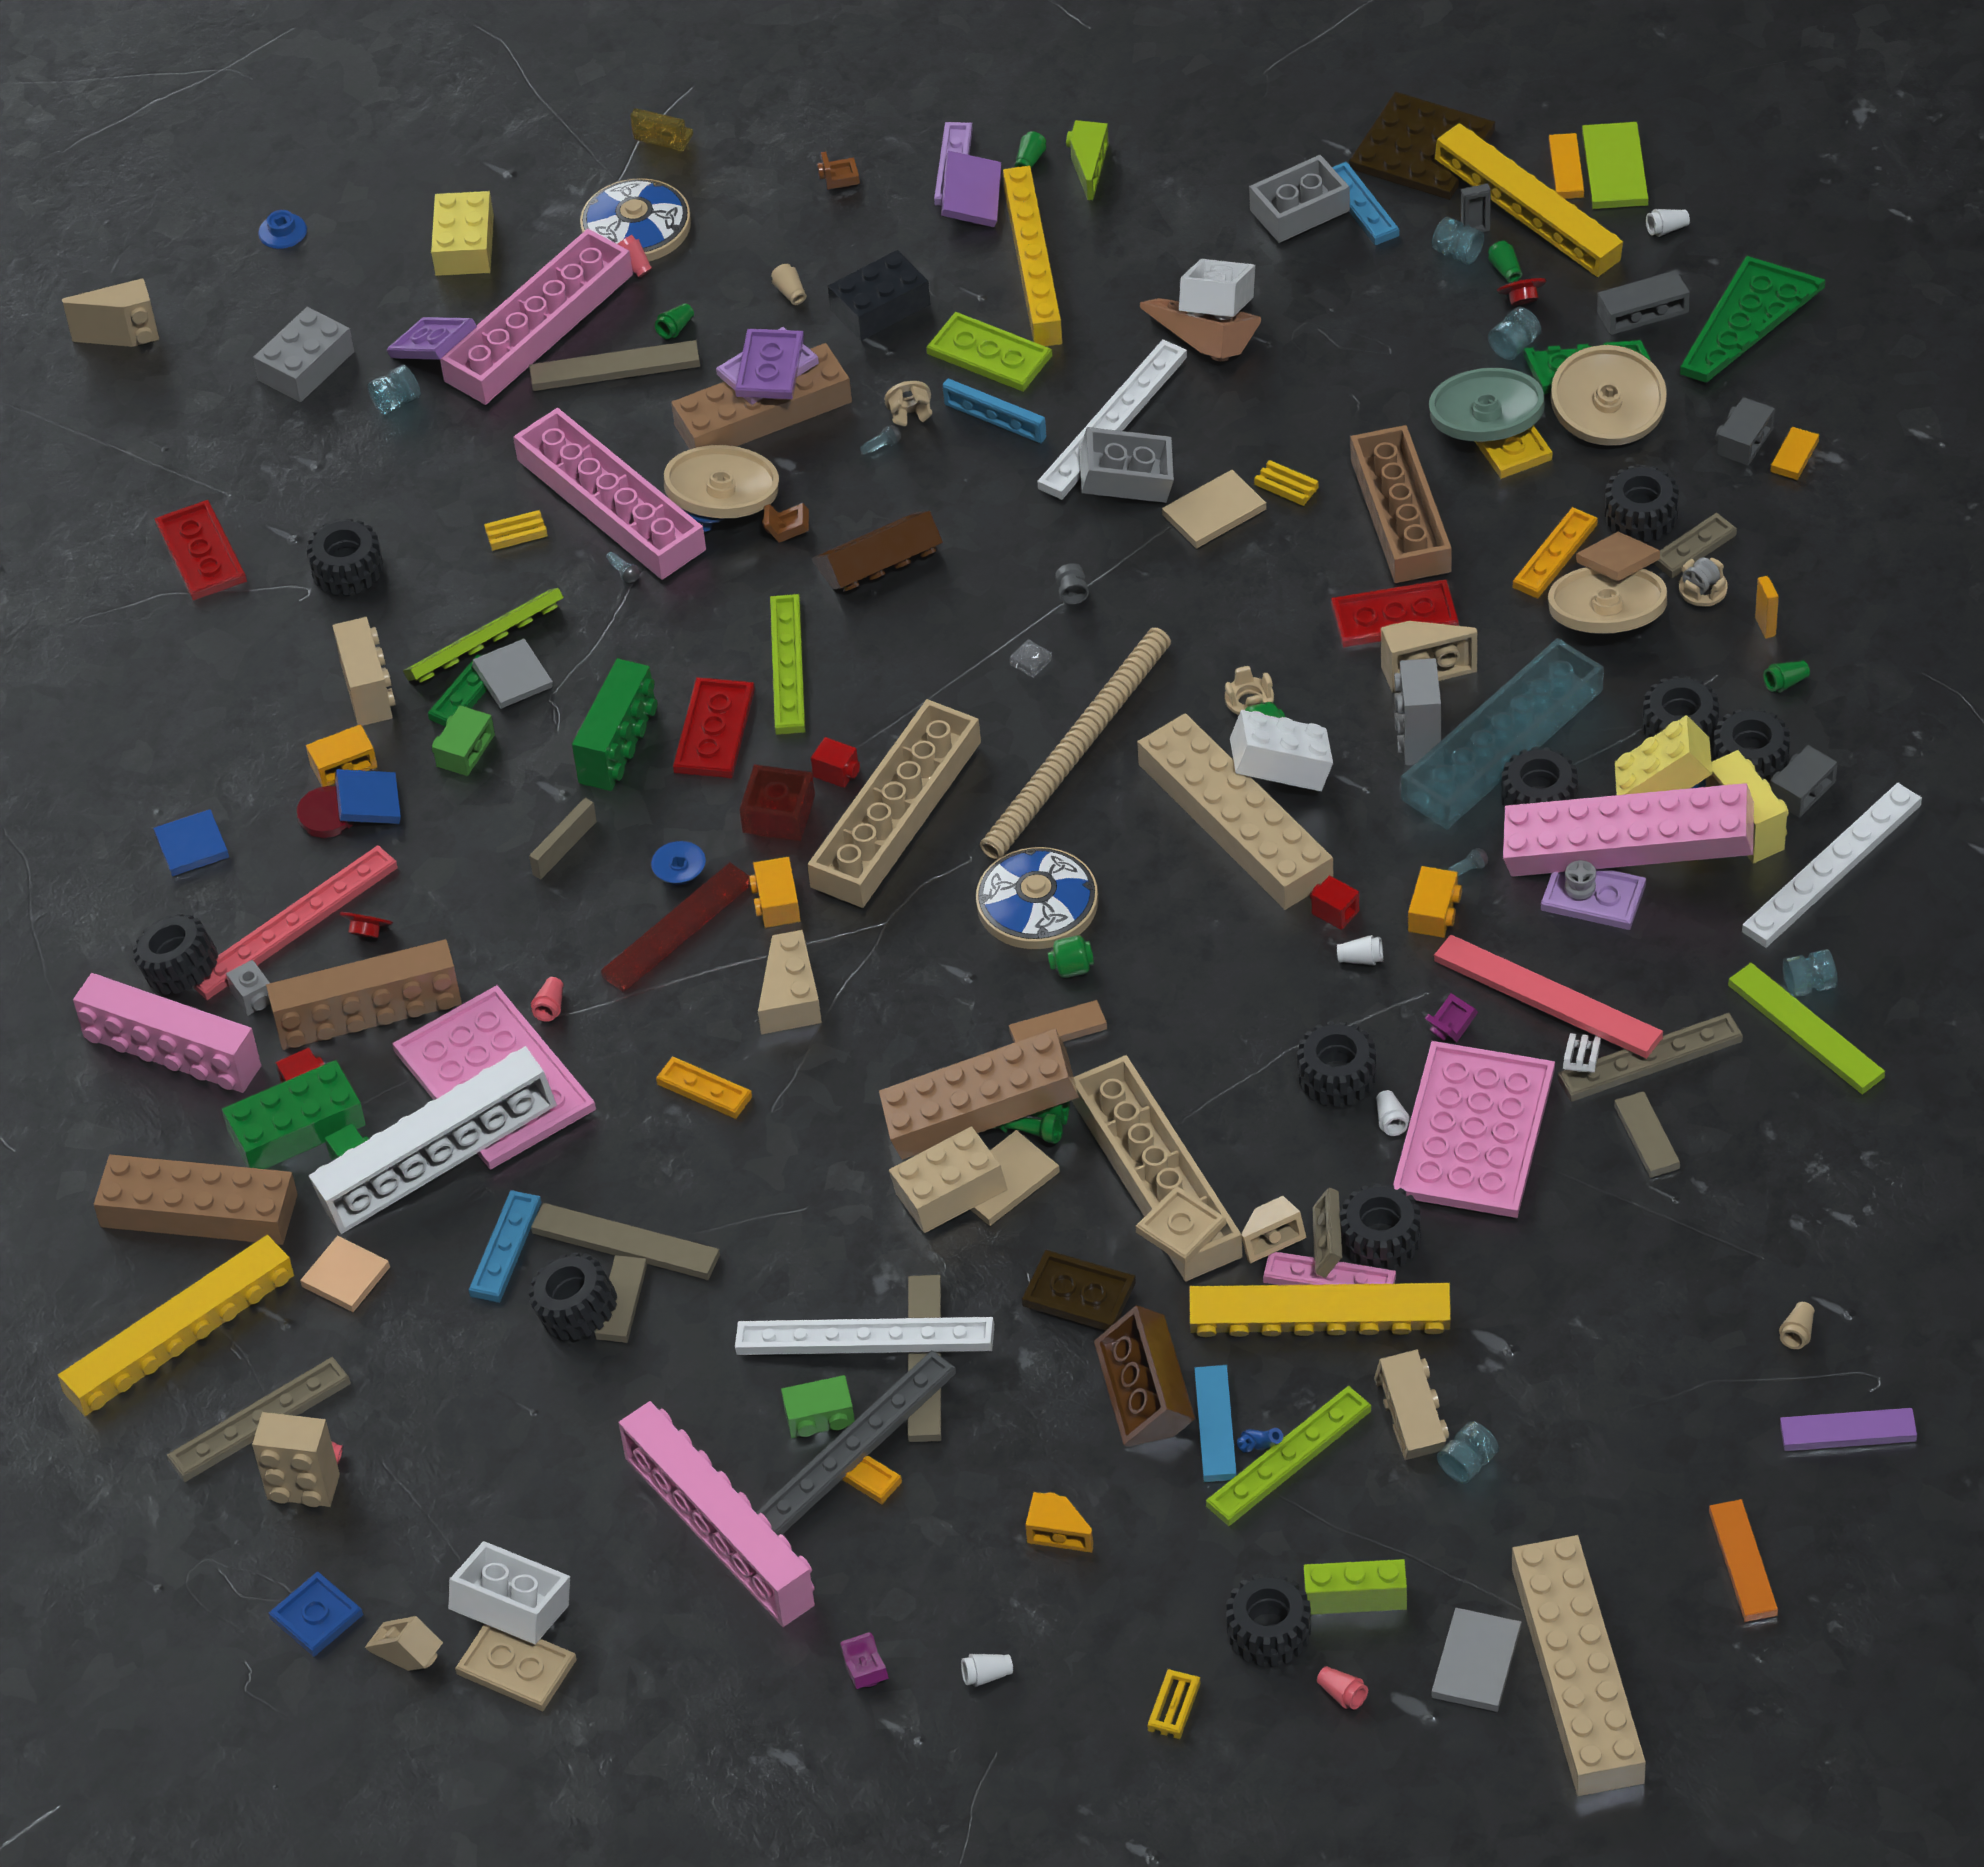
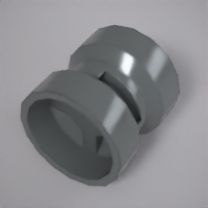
[1055,563,1089,605]

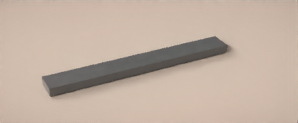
[756,1350,956,1535]

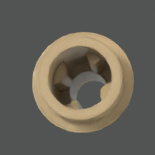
[771,264,807,305]
[1779,1302,1815,1349]

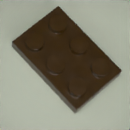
[1022,1250,1136,1331]

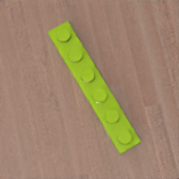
[403,588,564,683]

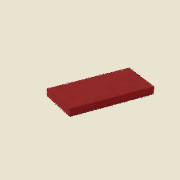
[154,500,247,601]
[1331,579,1459,648]
[673,677,755,778]

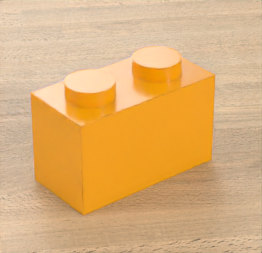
[306,724,378,787]
[749,857,801,928]
[1408,866,1462,938]

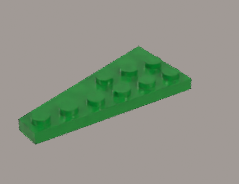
[1680,256,1825,383]

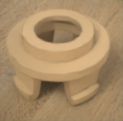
[884,381,932,427]
[1679,558,1728,606]
[1225,666,1274,715]

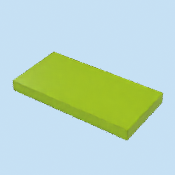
[1582,122,1648,209]
[926,312,1052,392]

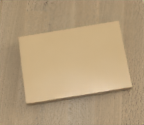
[1162,470,1267,549]
[970,1130,1060,1226]
[455,1624,577,1711]

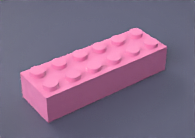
[73,973,261,1093]

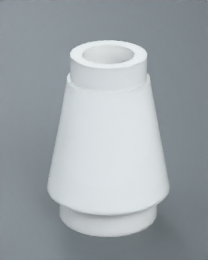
[1646,209,1690,237]
[1337,935,1383,965]
[1376,1090,1410,1136]
[961,1654,1013,1687]

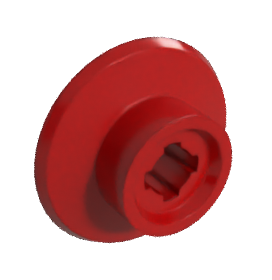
[1497,278,1546,306]
[339,912,393,938]

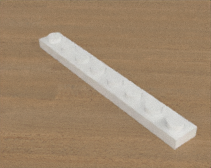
[1037,340,1187,500]
[1742,783,1922,948]
[735,1317,995,1355]

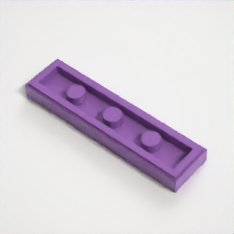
[1780,1408,1917,1451]

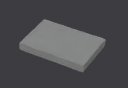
[1432,1607,1521,1712]

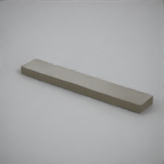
[529,340,700,391]
[1558,1013,1743,1102]
[531,1203,720,1280]
[908,1275,941,1442]
[167,1356,351,1482]

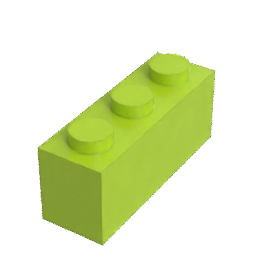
[1304,1559,1407,1615]

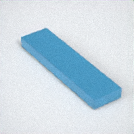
[1332,162,1399,245]
[943,378,1046,443]
[469,1190,541,1303]
[1194,1365,1237,1482]

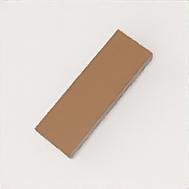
[1009,1000,1107,1043]

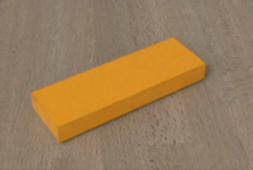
[1549,133,1584,199]
[656,1056,752,1119]

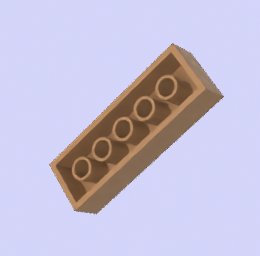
[671,343,852,449]
[1350,425,1452,583]
[266,939,462,1050]
[879,1028,1079,1160]
[94,1154,298,1245]

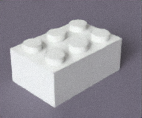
[1179,259,1255,320]
[1230,710,1333,791]
[448,1541,570,1644]

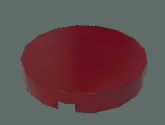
[297,786,354,838]

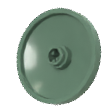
[1429,368,1545,442]

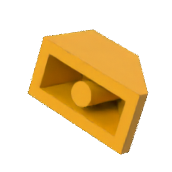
[1025,1492,1093,1553]

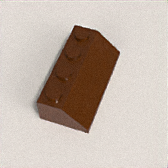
[812,510,943,592]
[1094,1305,1195,1447]

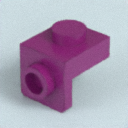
[1425,993,1478,1042]
[840,1632,889,1689]

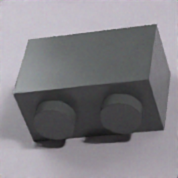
[1715,397,1775,466]
[1770,745,1837,818]

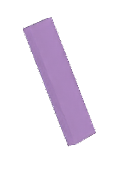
[934,122,973,206]

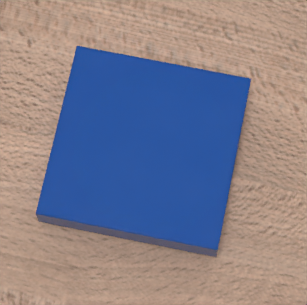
[335,769,401,824]
[153,809,229,876]
[268,1571,363,1657]

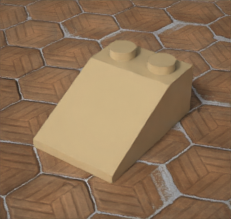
[62,278,159,347]
[1381,621,1477,693]

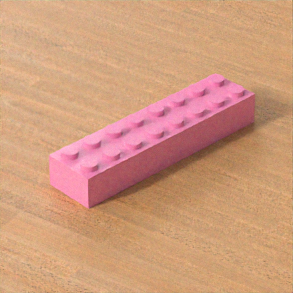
[440,229,633,405]
[513,407,706,580]
[1503,783,1754,877]
[618,1401,815,1627]

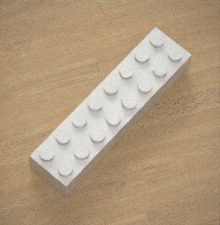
[308,1046,557,1234]

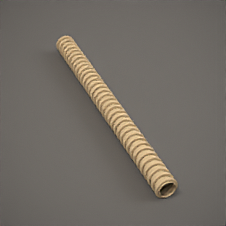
[980,628,1171,860]

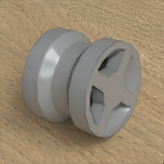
[1682,557,1720,594]
[1565,860,1596,899]

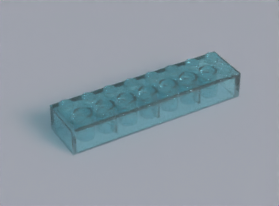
[1401,638,1604,830]

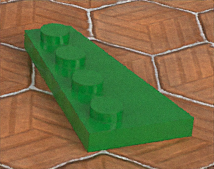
[1523,340,1651,394]

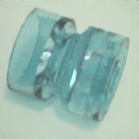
[1432,216,1484,265]
[1488,307,1541,360]
[368,365,421,415]
[1783,949,1838,998]
[1437,1421,1499,1484]

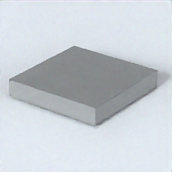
[472,639,553,709]

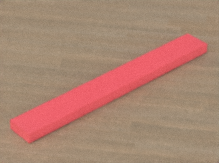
[193,845,398,1000]
[1434,935,1663,1059]

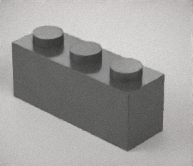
[1597,270,1690,335]

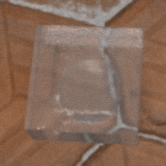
[1010,639,1052,677]

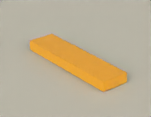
[1513,507,1598,599]

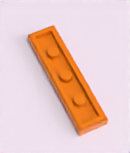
[1709,1499,1778,1622]

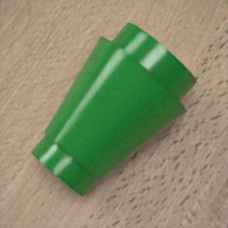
[1014,131,1046,168]
[1488,241,1523,283]
[654,303,694,339]
[1763,660,1810,693]

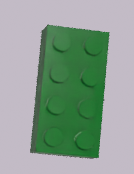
[572,658,658,791]
[222,1060,366,1169]

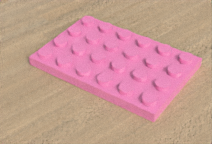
[392,985,596,1170]
[1393,1041,1555,1218]

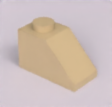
[1242,1196,1307,1264]
[365,1616,443,1671]

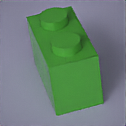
[432,706,495,776]
[781,1375,855,1438]

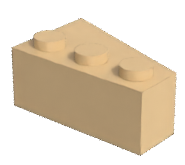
[758,930,822,1035]
[1374,1349,1449,1460]

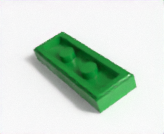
[428,655,488,727]

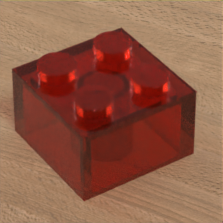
[739,764,815,841]

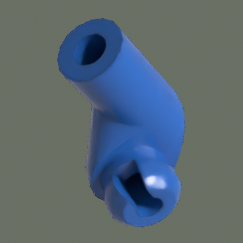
[1237,1428,1283,1453]

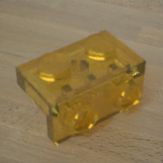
[630,108,693,151]

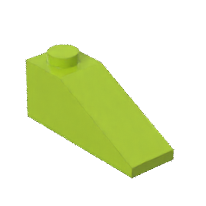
[1066,120,1109,200]

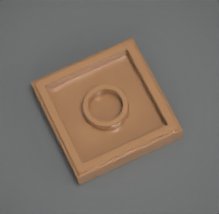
[1576,532,1660,581]

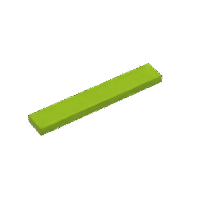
[770,594,805,735]
[1728,963,1885,1095]
[1206,1386,1371,1526]

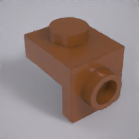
[817,151,860,190]
[762,503,809,543]

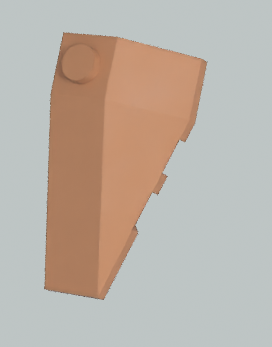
[1140,298,1261,361]

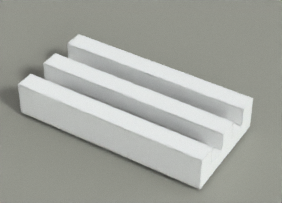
[1563,1033,1601,1073]

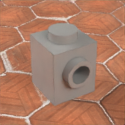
[226,960,270,1016]

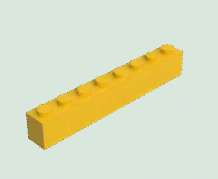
[1435,123,1623,277]
[1003,166,1062,346]
[58,1234,294,1416]
[1190,1283,1451,1337]

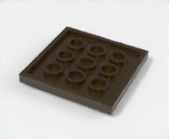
[1349,91,1495,200]

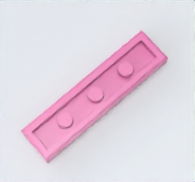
[1263,1252,1396,1285]

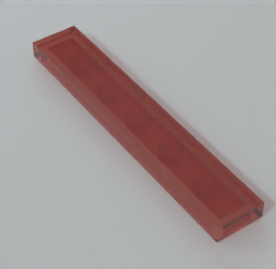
[601,862,751,992]

